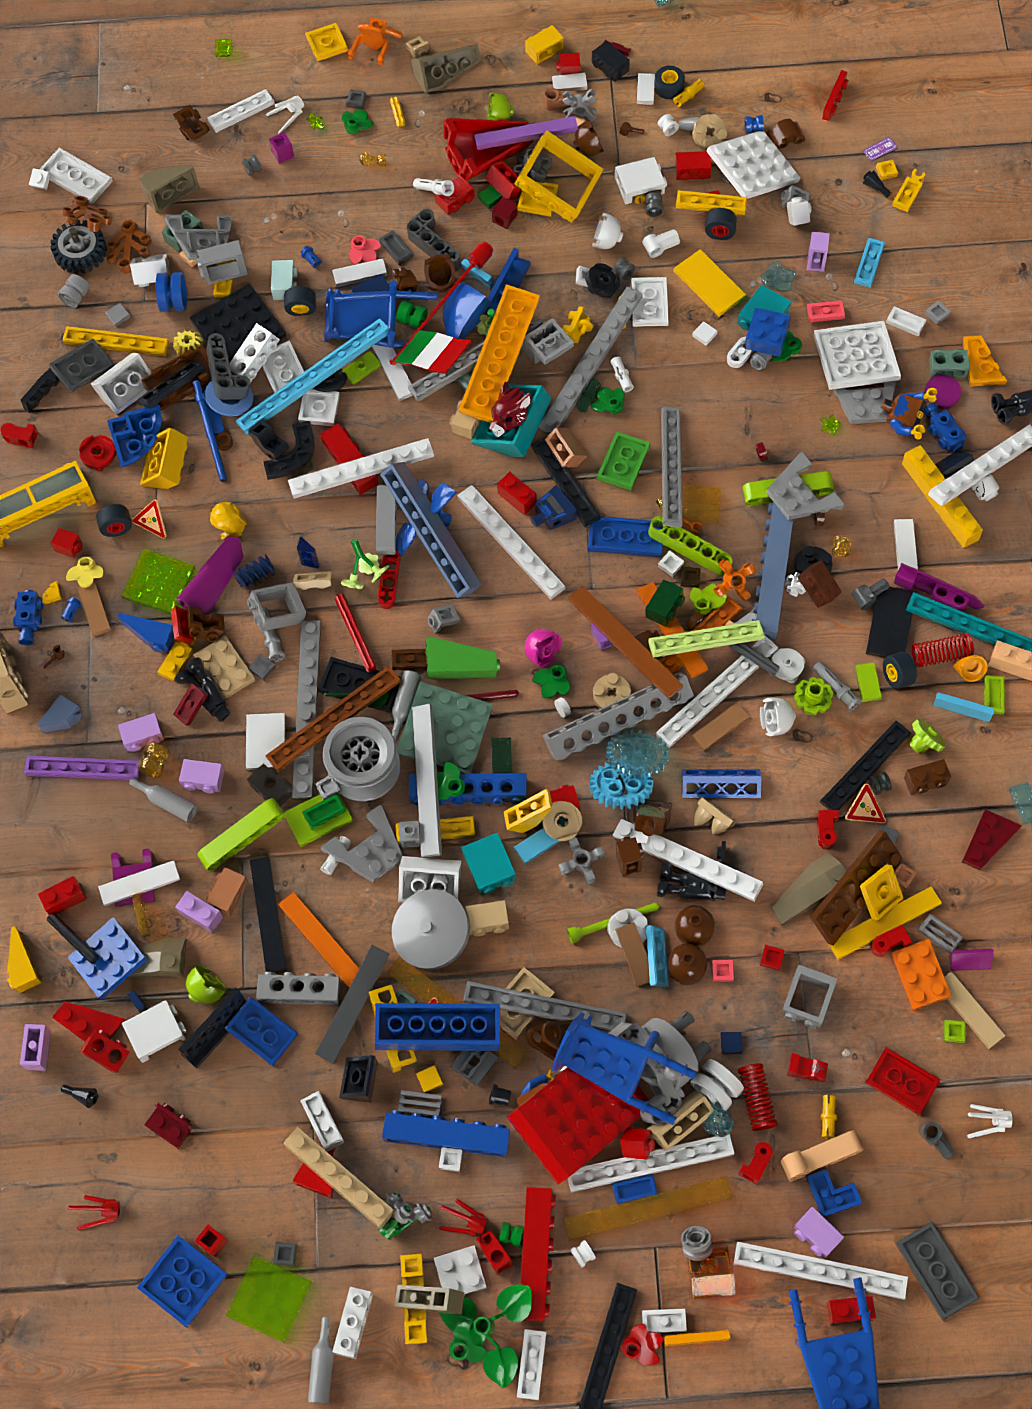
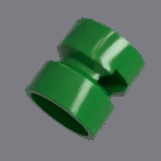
[396,300,428,329]

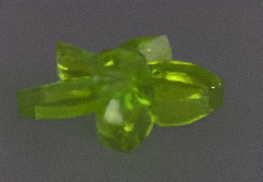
[306,112,325,129]
[820,415,842,435]

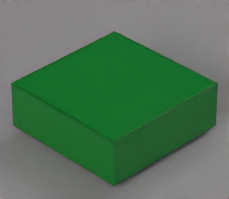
[478,185,502,209]

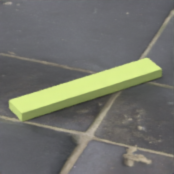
[648,620,765,658]

